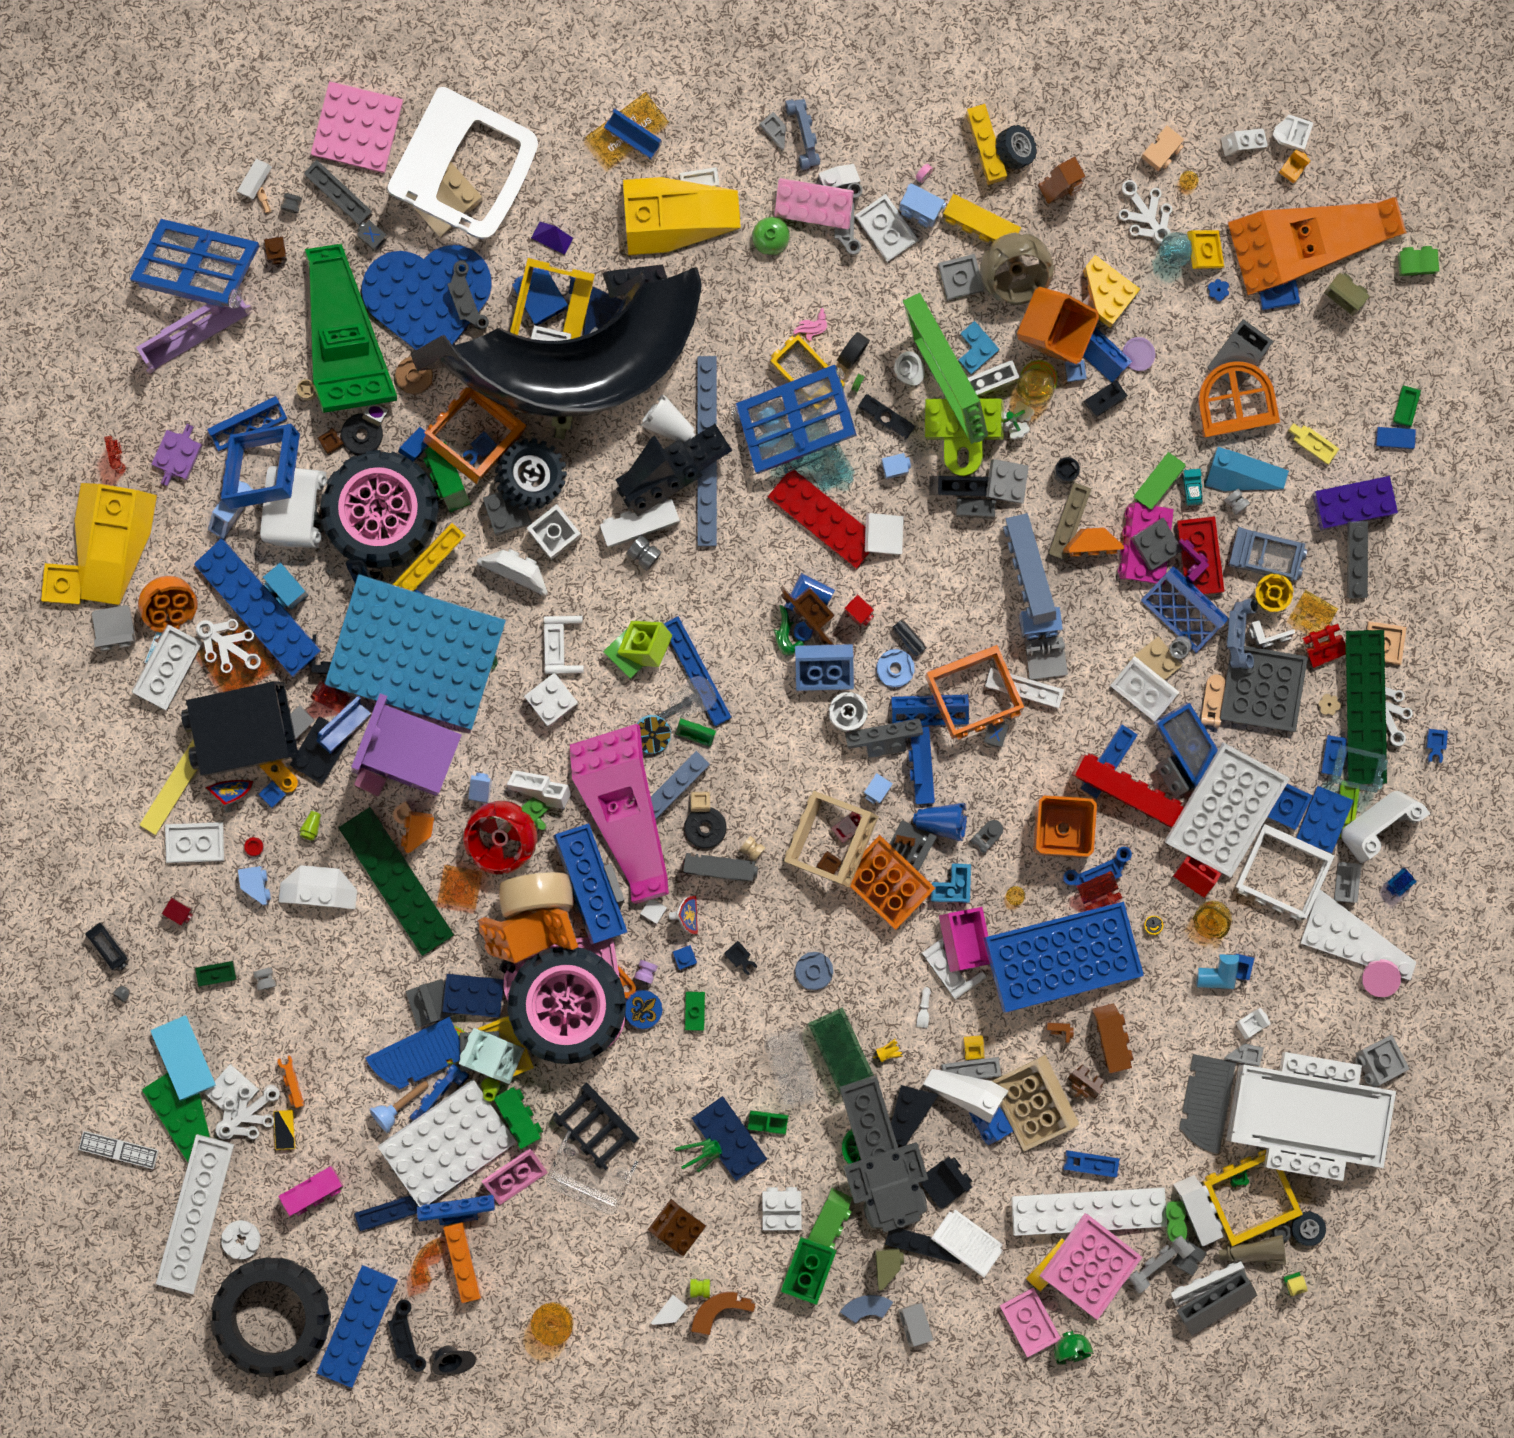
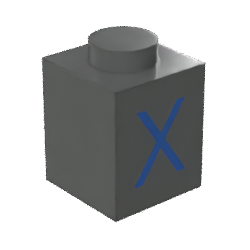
[357,220,388,252]
[983,720,1009,748]

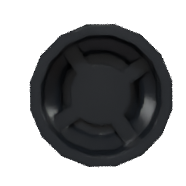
[1053,457,1080,485]

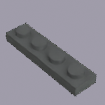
[304,160,372,226]
[1347,521,1368,598]

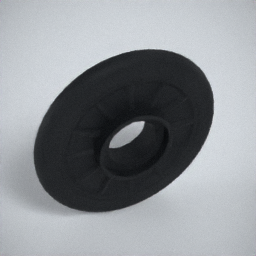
[341,413,383,455]
[684,807,727,849]

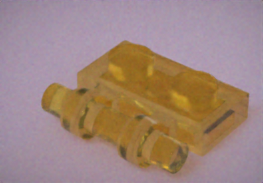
[1289,590,1338,632]

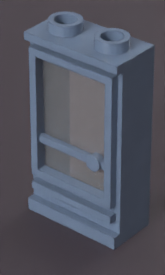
[1228,527,1307,582]

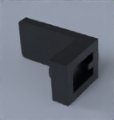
[345,559,384,584]
[308,634,331,674]

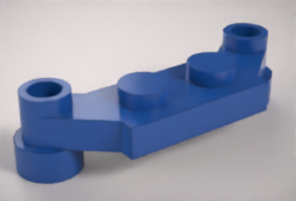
[1063,846,1132,891]
[409,1064,470,1121]

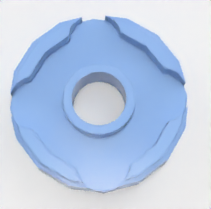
[877,649,915,687]

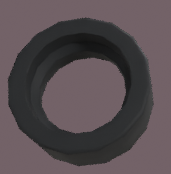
[837,332,870,369]

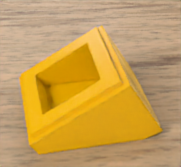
[963,1035,985,1060]

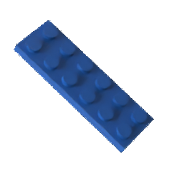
[1194,748,1313,830]
[553,823,627,945]
[317,1265,398,1388]

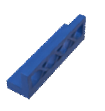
[207,396,288,452]
[891,694,969,726]

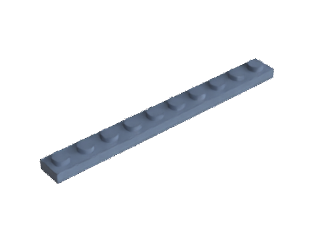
[698,356,717,546]

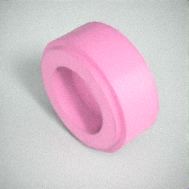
[916,164,933,183]

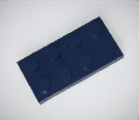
[692,1096,767,1181]

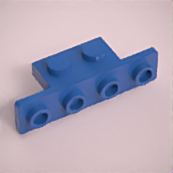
[908,727,935,804]
[417,1195,495,1225]

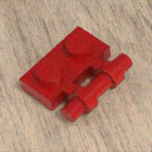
[1302,623,1346,668]

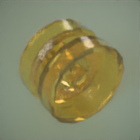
[530,1301,574,1346]

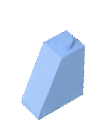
[208,481,253,539]

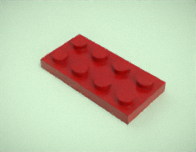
[1177,516,1225,595]

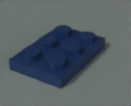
[442,973,504,1018]

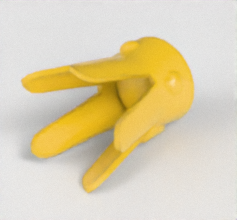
[873,1038,903,1063]

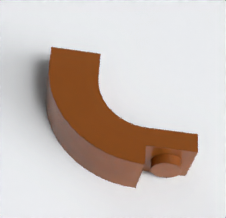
[691,1291,756,1335]

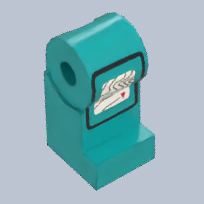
[1182,468,1203,506]

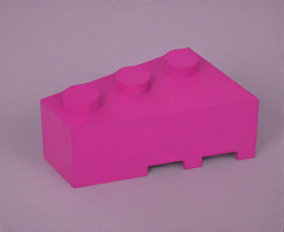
[278,1166,344,1216]

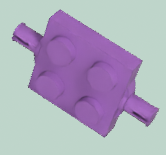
[151,424,203,486]

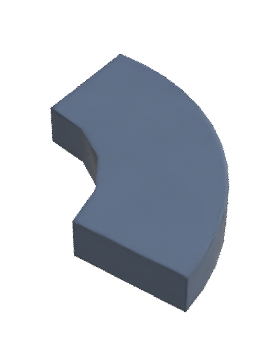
[840,1295,893,1323]

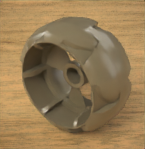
[980,233,1054,305]

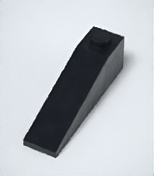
[929,476,989,496]

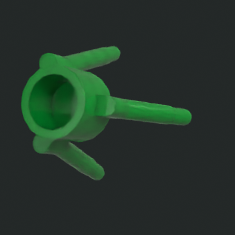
[675,1138,722,1172]

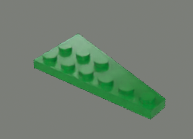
[141,1073,211,1163]

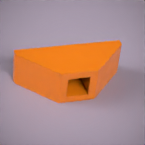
[1063,527,1124,556]

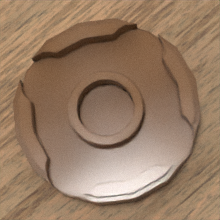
[395,357,433,395]

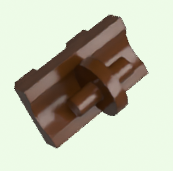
[1067,1064,1105,1099]

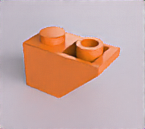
[401,811,434,853]

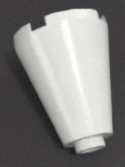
[641,395,695,443]

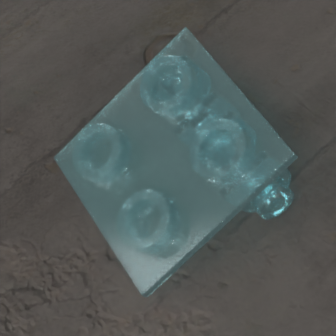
[807,444,855,493]

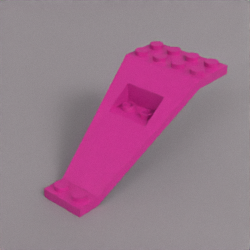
[570,724,669,904]

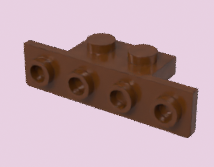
[780,585,835,645]

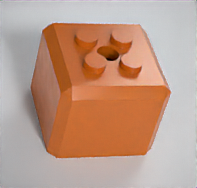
[1017,287,1099,364]
[1033,795,1097,858]

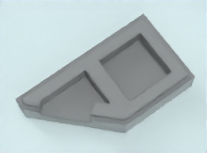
[759,112,786,151]

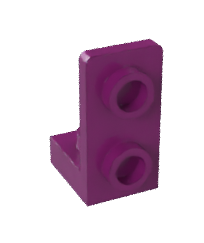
[1178,539,1209,583]

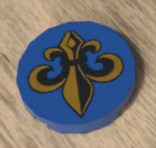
[625,990,663,1029]

